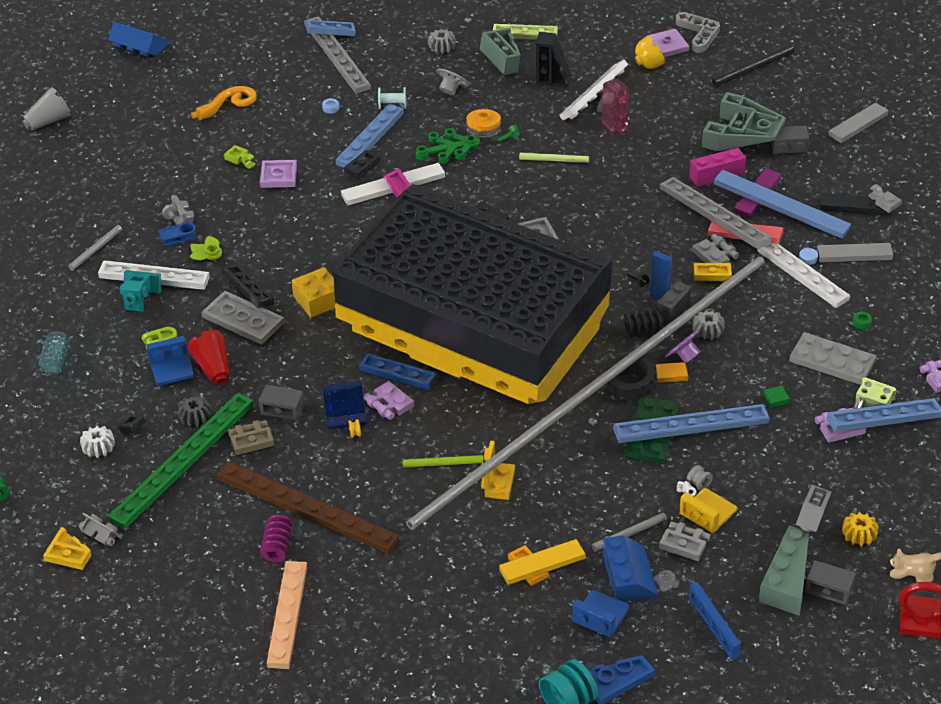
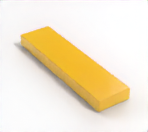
[499,539,585,585]

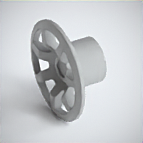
[436,69,470,95]

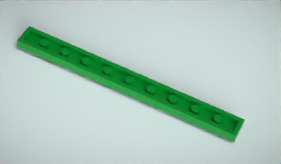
[108,393,254,530]

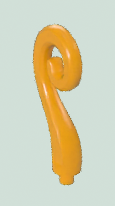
[191,86,257,120]

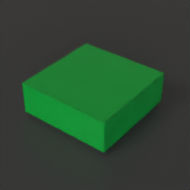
[763,386,790,408]

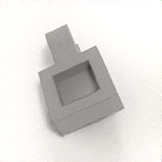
[869,184,902,213]

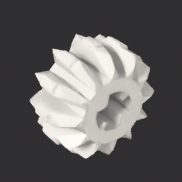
[80,425,115,458]

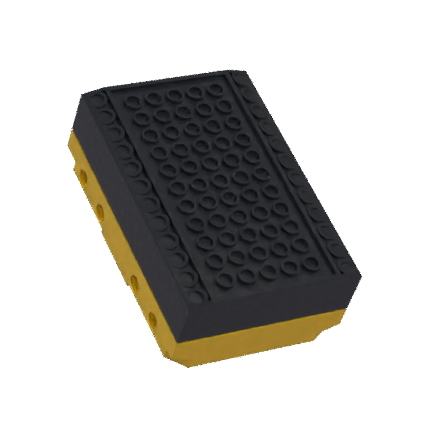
[333,184,612,404]

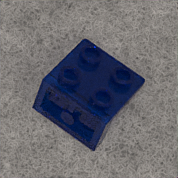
[322,380,367,429]

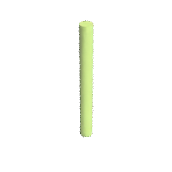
[519,153,589,163]

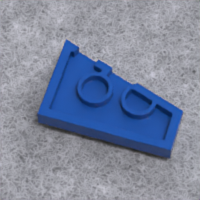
[588,655,655,704]

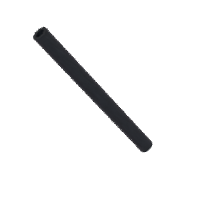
[712,45,795,87]

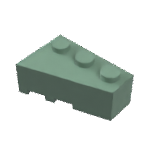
[480,27,520,75]

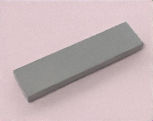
[829,103,888,143]
[817,243,893,262]

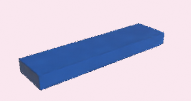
[359,353,437,391]
[689,582,741,660]

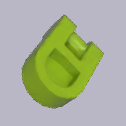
[142,327,177,349]

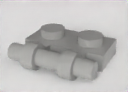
[692,234,739,263]
[659,521,711,561]

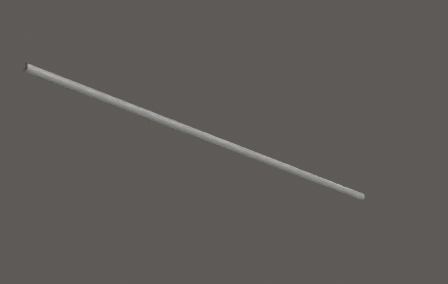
[406,256,764,530]

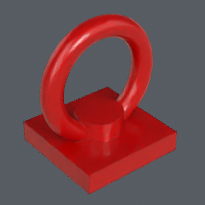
[899,582,941,639]

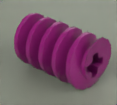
[260,515,293,563]

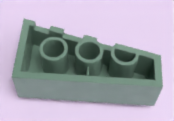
[759,525,809,616]

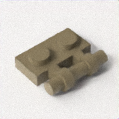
[228,420,275,455]

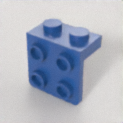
[572,590,629,637]

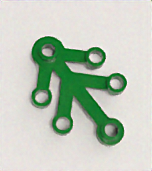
[415,128,480,163]

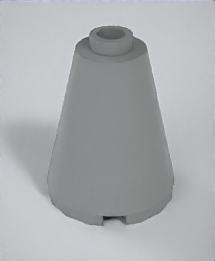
[22,87,71,131]

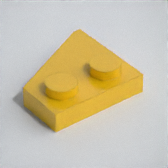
[43,527,91,570]

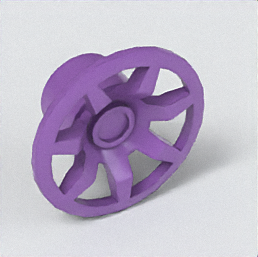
[665,330,700,364]

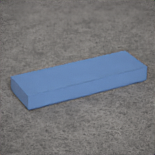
[305,20,356,36]

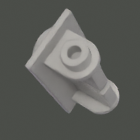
[79,513,122,546]

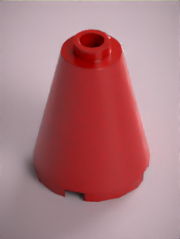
[187,330,230,385]

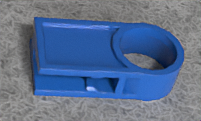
[158,222,197,247]

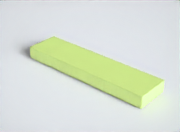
[493,24,558,40]

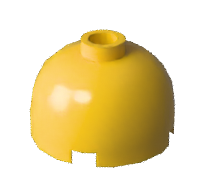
[634,35,665,69]

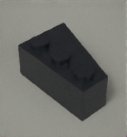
[536,32,572,87]

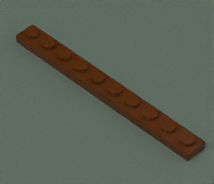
[217,461,400,554]

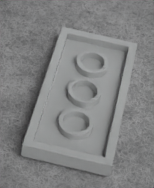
[202,291,285,345]
[789,332,877,385]

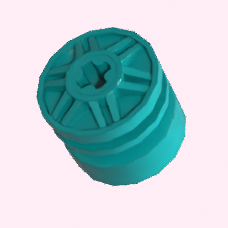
[539,659,598,704]

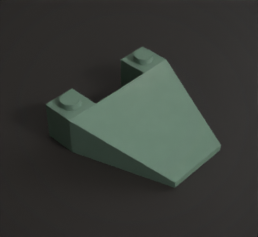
[702,92,786,151]

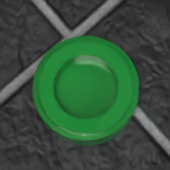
[852,312,872,330]

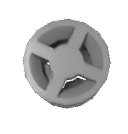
[687,465,713,491]

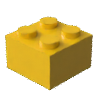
[292,267,335,318]

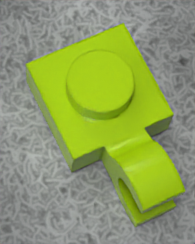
[224,145,255,169]

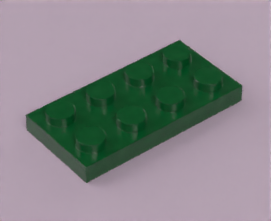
[625,396,680,464]

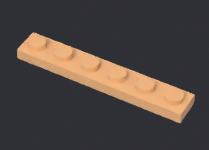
[267,561,307,669]

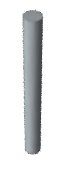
[68,225,122,271]
[591,513,667,552]

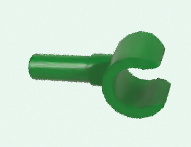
[498,125,520,143]

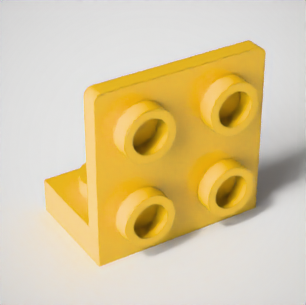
[481,441,515,500]
[680,488,737,534]

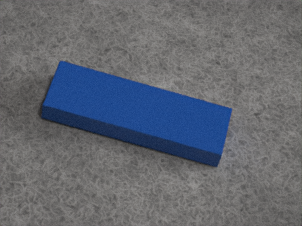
[650,251,672,300]

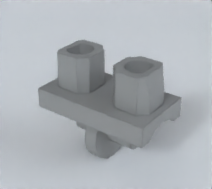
[162,195,194,225]

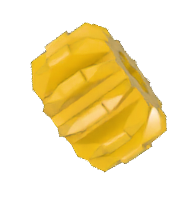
[842,511,879,547]

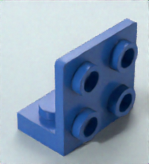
[146,336,194,386]

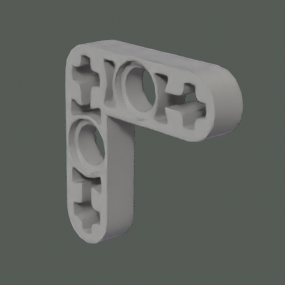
[675,12,720,53]

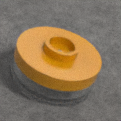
[467,109,501,138]

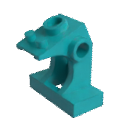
[120,270,161,312]

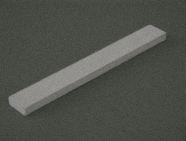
[304,16,371,94]
[660,177,771,249]

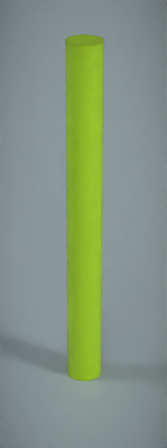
[403,455,483,468]

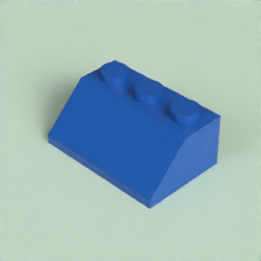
[108,22,170,57]
[603,535,658,602]

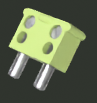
[853,378,896,409]

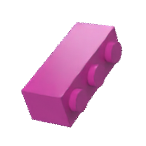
[689,148,746,187]

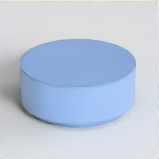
[322,98,339,113]
[799,248,818,265]

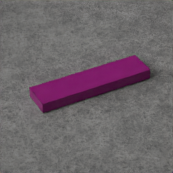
[734,169,782,218]

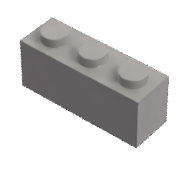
[796,485,831,532]

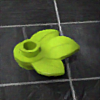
[190,236,222,260]

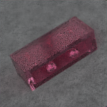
[602,78,629,135]

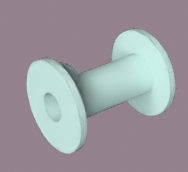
[378,87,406,109]

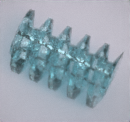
[39,331,70,374]

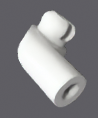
[677,481,696,497]

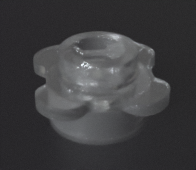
[654,570,679,592]

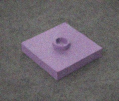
[648,29,689,57]
[260,160,297,188]

